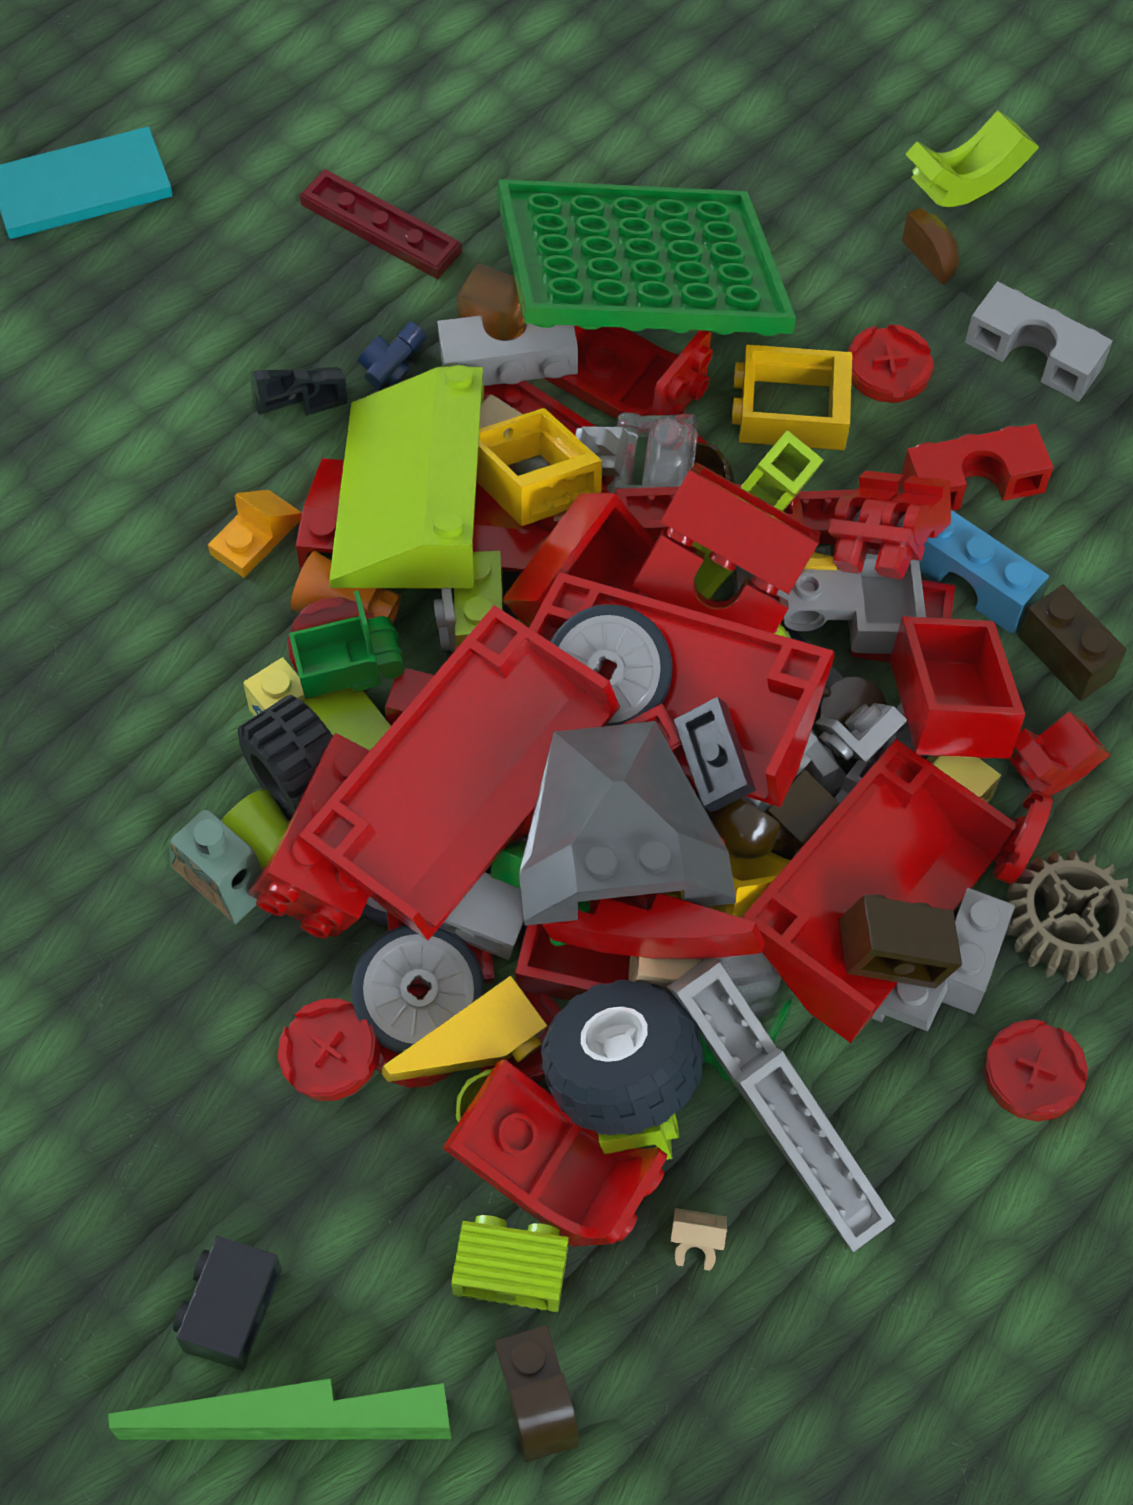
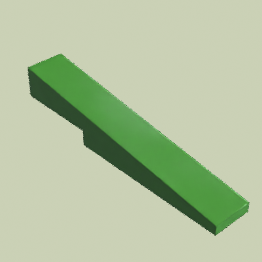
[108,1379,451,1440]

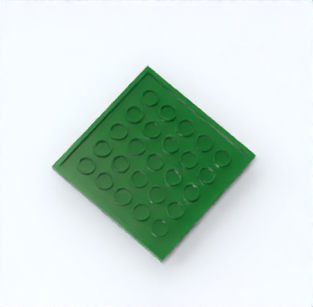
[497,179,796,336]

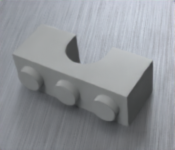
[965,281,1113,402]
[437,315,578,386]

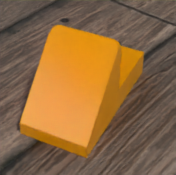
[208,490,302,578]

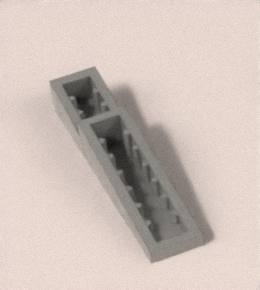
[666,959,895,1252]

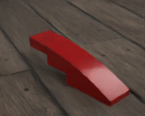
[542,893,765,959]

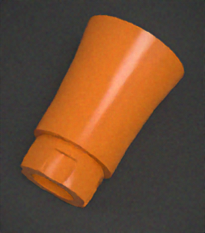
[290,551,401,624]

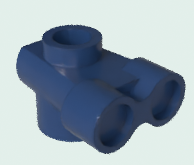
[357,322,427,390]

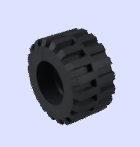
[238,695,333,821]

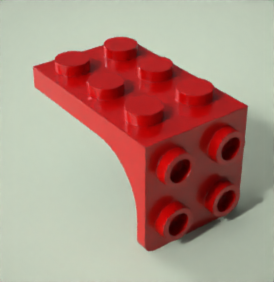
[543,326,713,442]
[248,733,370,939]
[442,1059,667,1247]

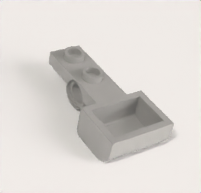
[733,554,926,654]

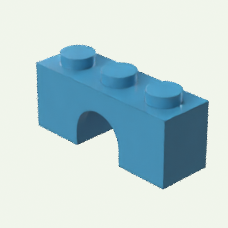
[919,510,1049,635]

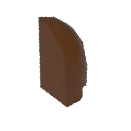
[902,208,959,285]

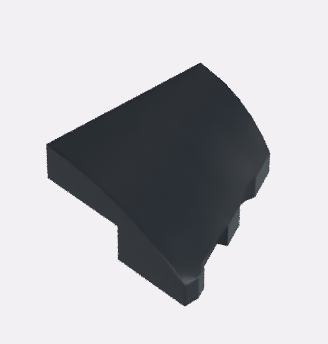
[251,367,348,416]

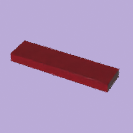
[300,169,462,280]

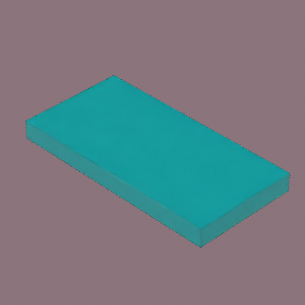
[0,126,173,239]

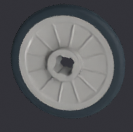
[550,604,672,726]
[352,925,485,1054]

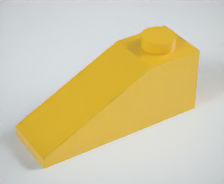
[382,976,547,1082]

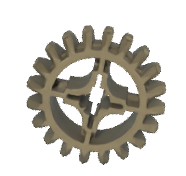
[1006,849,1133,983]

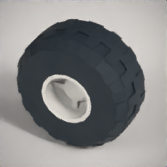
[541,980,704,1135]

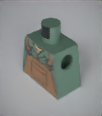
[169,809,263,925]

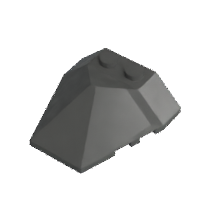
[519,721,736,926]

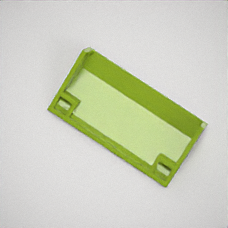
[329,365,484,588]

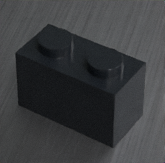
[173,1235,282,1371]

